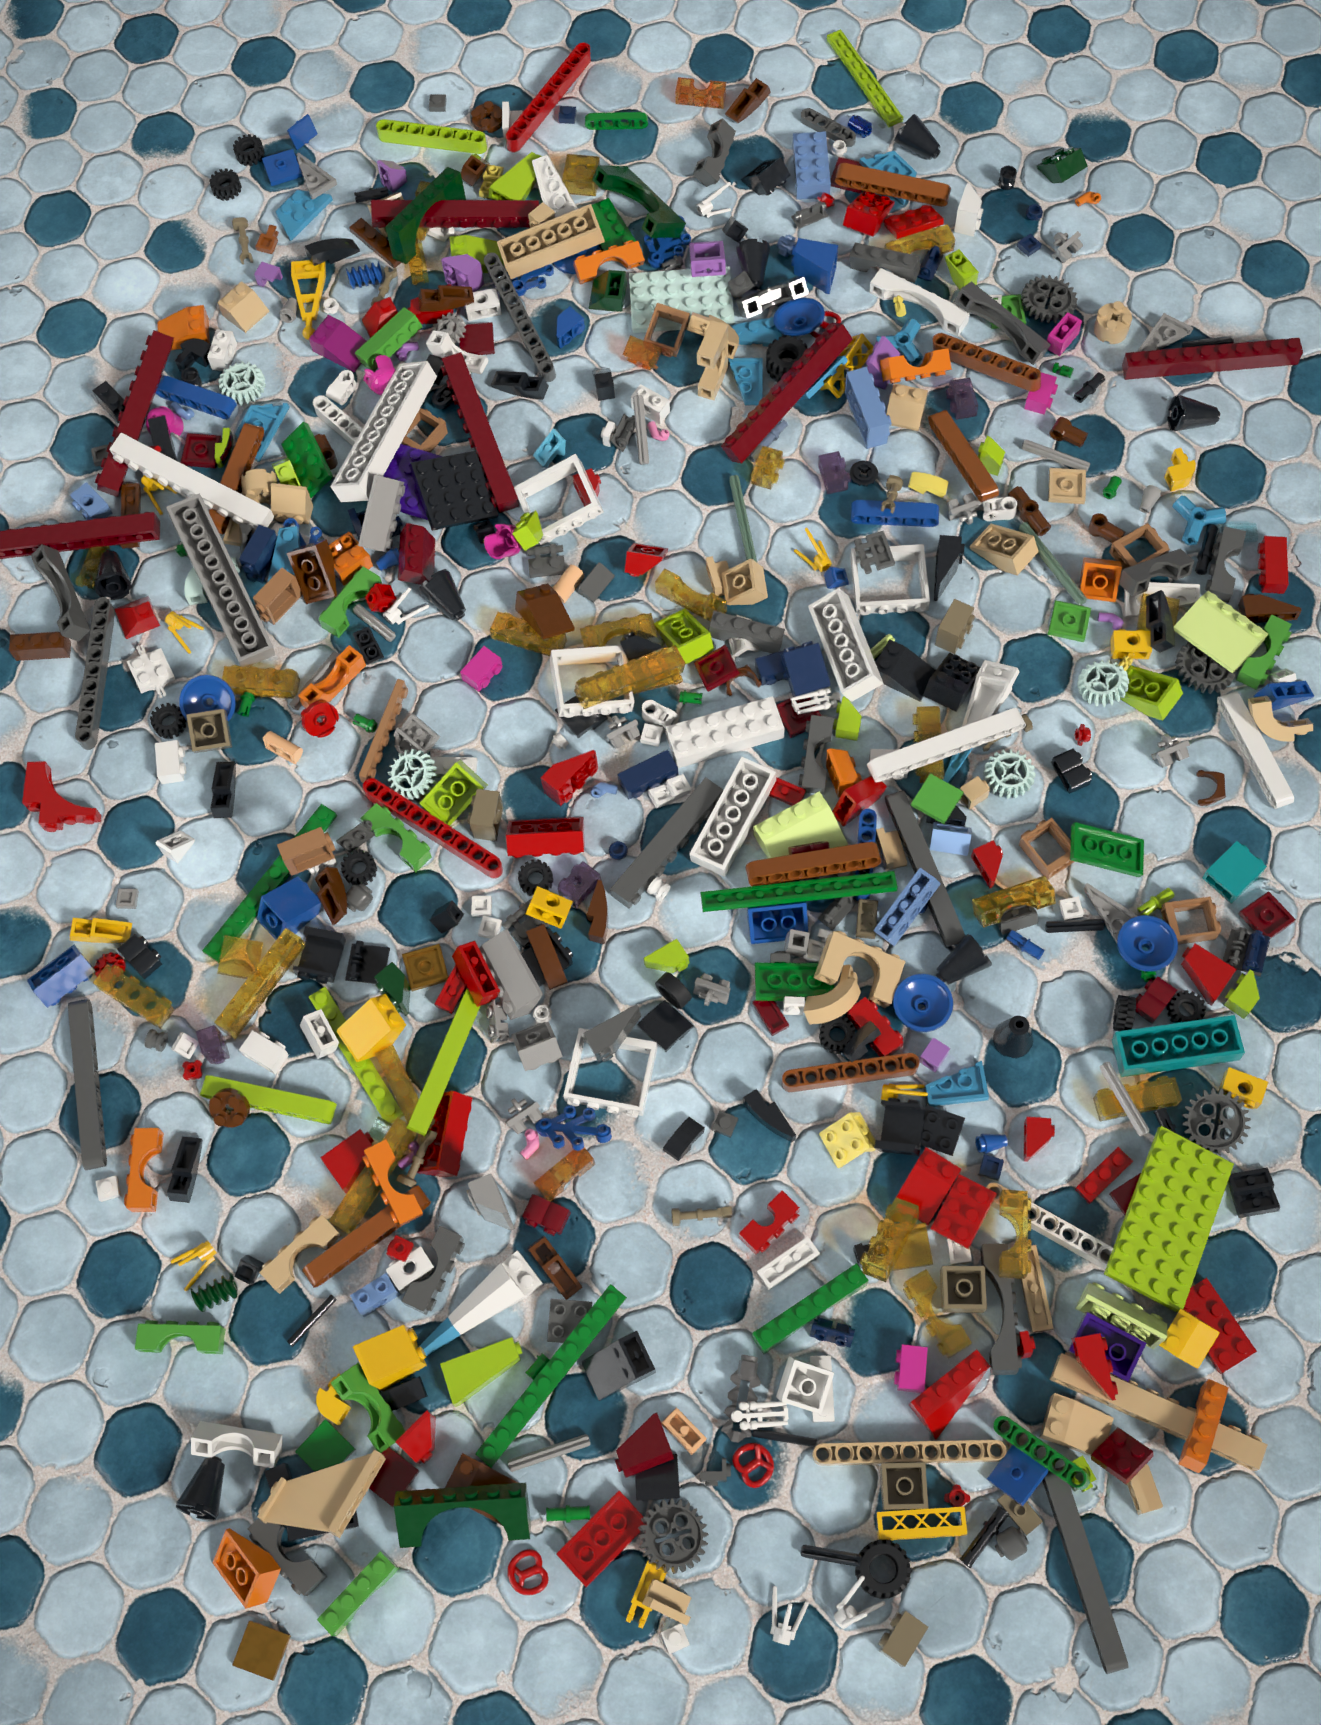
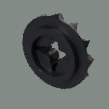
[850,461,878,487]

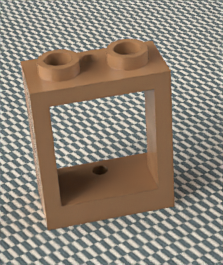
[644,303,690,357]
[401,408,448,453]
[1109,523,1170,569]
[253,568,303,625]
[1019,818,1075,880]
[277,827,336,876]
[1160,896,1221,945]

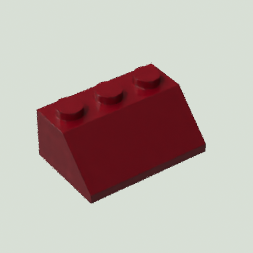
[398,523,435,585]

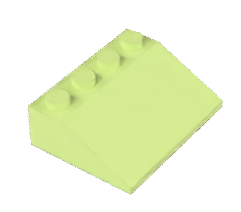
[1174,591,1268,673]
[753,791,848,858]
[1075,1283,1167,1349]

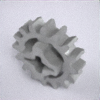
[431,312,466,344]

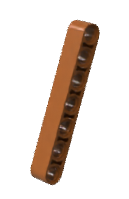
[835,163,951,207]
[932,333,1041,392]
[928,410,999,502]
[209,423,264,535]
[745,842,881,886]
[782,1053,920,1092]
[302,1185,431,1288]

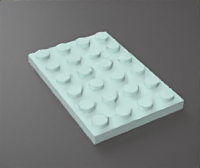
[629,266,735,333]

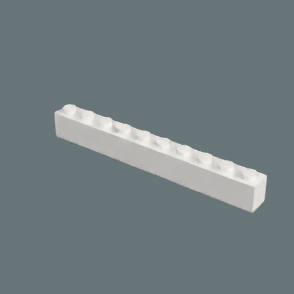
[109,433,274,532]

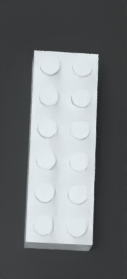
[808,588,884,702]
[665,696,784,768]
[690,757,776,877]

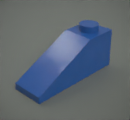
[1253,681,1314,711]

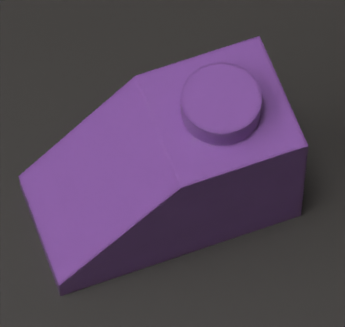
[377,160,407,193]

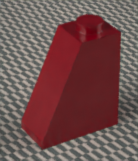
[614,1412,674,1478]

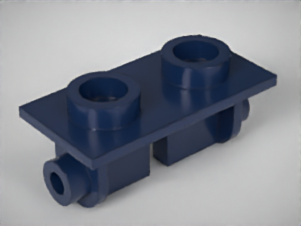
[917,246,944,282]
[1242,930,1270,973]
[810,1317,855,1348]

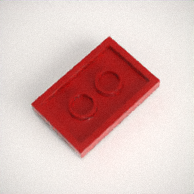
[884,205,944,239]
[930,1174,997,1249]

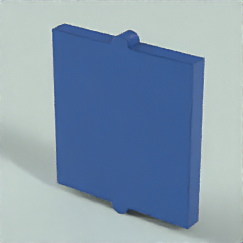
[287,114,318,150]

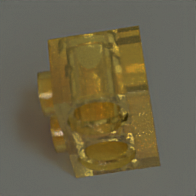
[751,446,785,490]

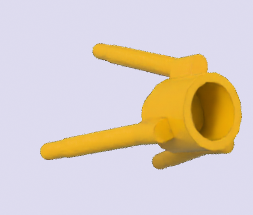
[141,475,177,515]
[794,528,832,572]
[165,611,204,654]
[881,1083,928,1101]
[171,1240,217,1291]

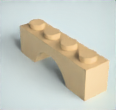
[259,1215,341,1294]

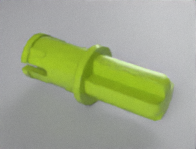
[1137,888,1175,916]

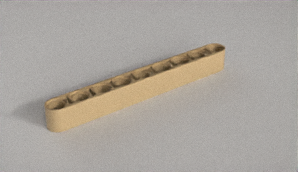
[812,1440,1006,1466]

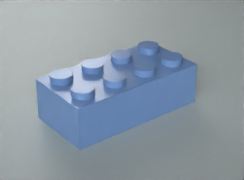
[792,132,831,200]
[845,367,891,449]

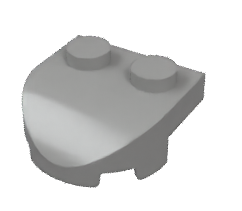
[394,713,441,754]

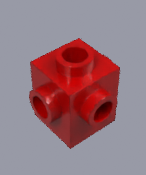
[365,583,397,612]

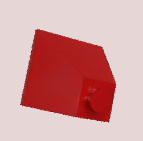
[362,297,398,338]
[625,543,668,577]
[115,596,160,639]
[396,1410,436,1465]

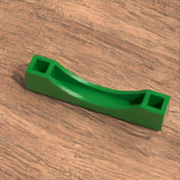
[752,1263,869,1355]

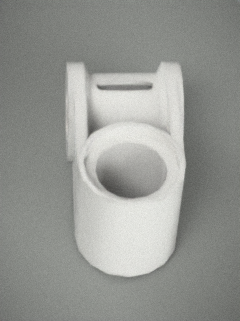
[326,370,357,405]
[982,497,1017,521]
[642,700,678,732]

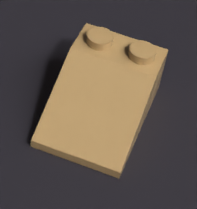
[970,524,1038,575]
[1039,1393,1114,1456]

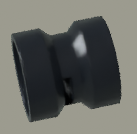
[998,165,1017,190]
[181,367,202,387]

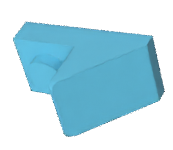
[533,428,566,468]

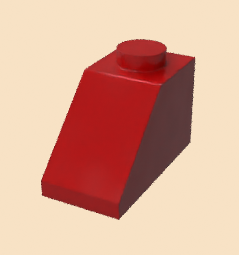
[572,468,601,507]
[971,840,1003,889]
[1024,1117,1055,1162]

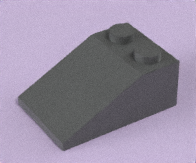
[583,1004,641,1062]

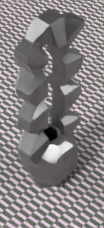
[721,1355,761,1443]

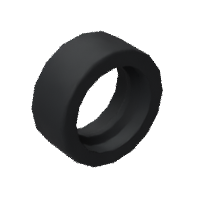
[655,972,692,1009]

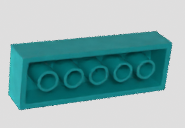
[1112,1015,1245,1077]

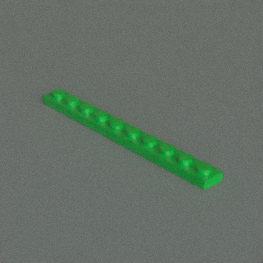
[202,804,337,963]
[700,871,898,912]
[475,1284,627,1468]

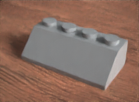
[358,474,405,552]
[479,929,543,1020]
[466,1173,515,1230]

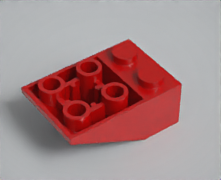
[843,191,895,237]
[541,750,598,806]
[1071,1333,1118,1401]

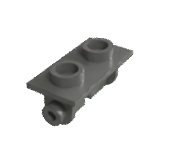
[791,201,828,229]
[610,414,636,452]
[336,820,375,853]
[818,896,857,931]

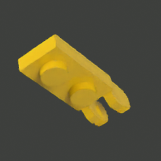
[626,1560,667,1629]

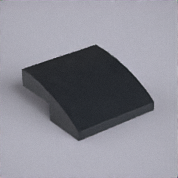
[555,692,608,738]
[637,1000,694,1052]
[1228,1167,1280,1218]
[635,1454,680,1501]

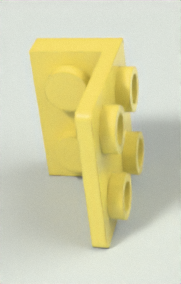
[819,1112,876,1168]

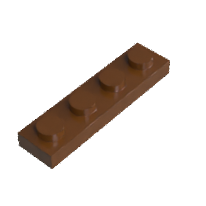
[349,218,402,268]
[120,483,141,549]

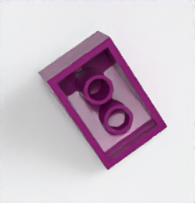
[309,315,367,372]

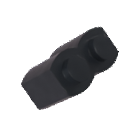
[1051,748,1092,794]
[117,934,162,979]

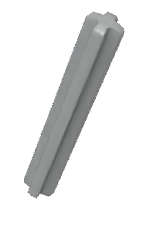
[633,395,649,465]
[1022,440,1090,472]
[289,652,340,710]
[1100,1062,1149,1137]
[508,1434,590,1472]

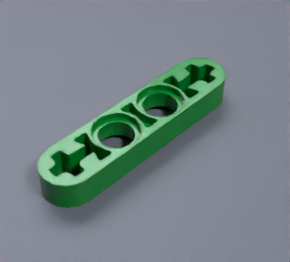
[585,112,648,130]

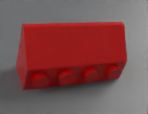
[506,817,585,858]

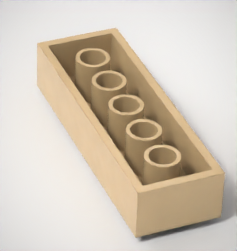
[497,204,605,279]

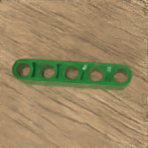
[994,1416,1090,1490]

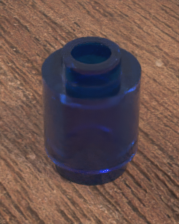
[848,115,872,138]

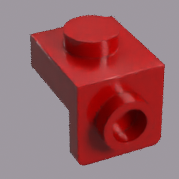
[386,1235,414,1262]
[1017,1331,1035,1359]

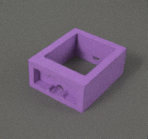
[689,241,726,277]

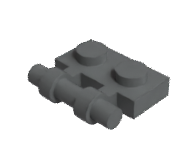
[854,530,895,574]
[527,544,565,578]
[502,899,550,949]

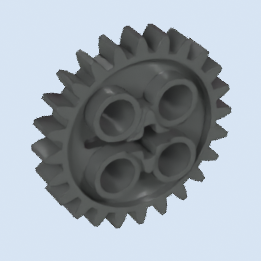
[1021,275,1078,324]
[1175,642,1237,694]
[1182,1088,1251,1155]
[637,1498,709,1574]

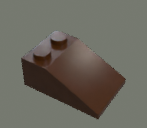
[287,539,337,604]
[515,583,575,639]
[445,1453,518,1525]

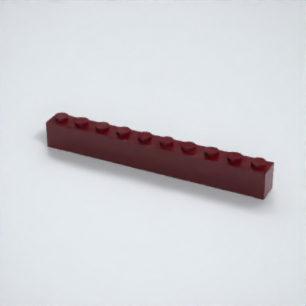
[371,200,539,228]
[721,322,853,464]
[95,330,174,497]
[1122,338,1303,380]
[440,352,519,513]
[0,512,160,559]

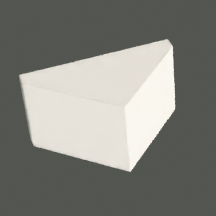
[156,830,195,863]

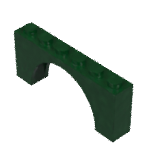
[592,165,686,238]
[385,167,466,264]
[394,1483,531,1548]

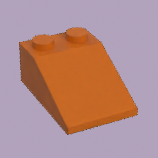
[157,305,210,350]
[212,1528,281,1609]

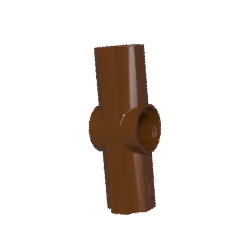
[1008,486,1051,536]

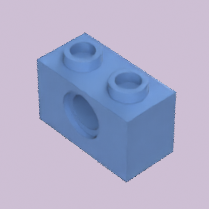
[70,482,112,520]
[350,1273,400,1317]

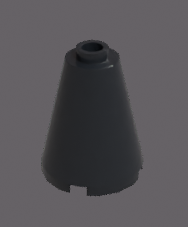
[894,114,941,160]
[736,239,770,290]
[1167,395,1220,431]
[94,550,132,600]
[419,569,466,621]
[935,933,992,985]
[993,1016,1033,1059]
[176,1456,225,1521]

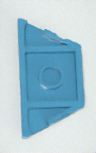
[859,151,917,205]
[275,190,333,241]
[235,403,290,462]

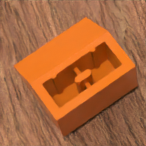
[329,532,373,585]

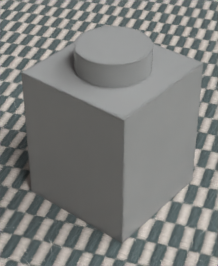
[784,929,810,957]

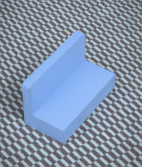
[930,822,972,856]

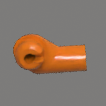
[1075,191,1101,207]

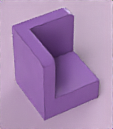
[254,262,283,287]
[919,1038,950,1073]

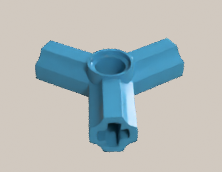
[876,319,923,366]
[1172,495,1226,546]

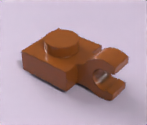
[255,225,279,254]

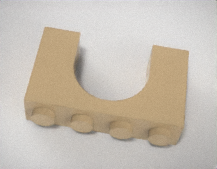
[697,320,728,400]
[814,931,905,1008]

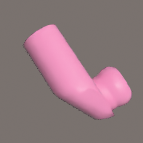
[647,421,670,442]
[520,1128,540,1160]

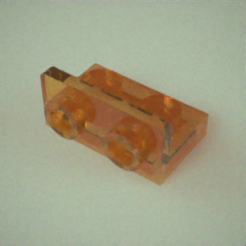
[622,335,662,371]

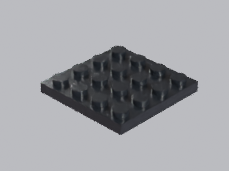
[409,451,499,531]

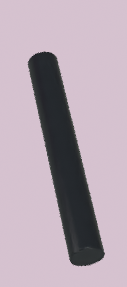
[287,1295,337,1347]
[752,1429,817,1447]

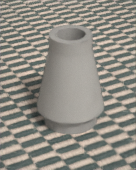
[280,298,298,323]
[1139,485,1161,513]

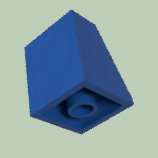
[791,238,838,294]
[257,876,322,945]

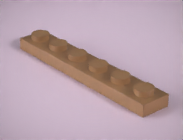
[359,679,408,783]

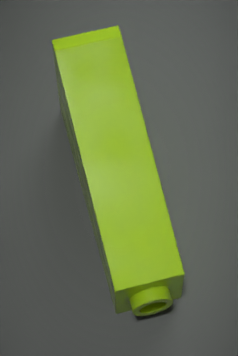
[488,152,542,200]
[440,1337,523,1407]

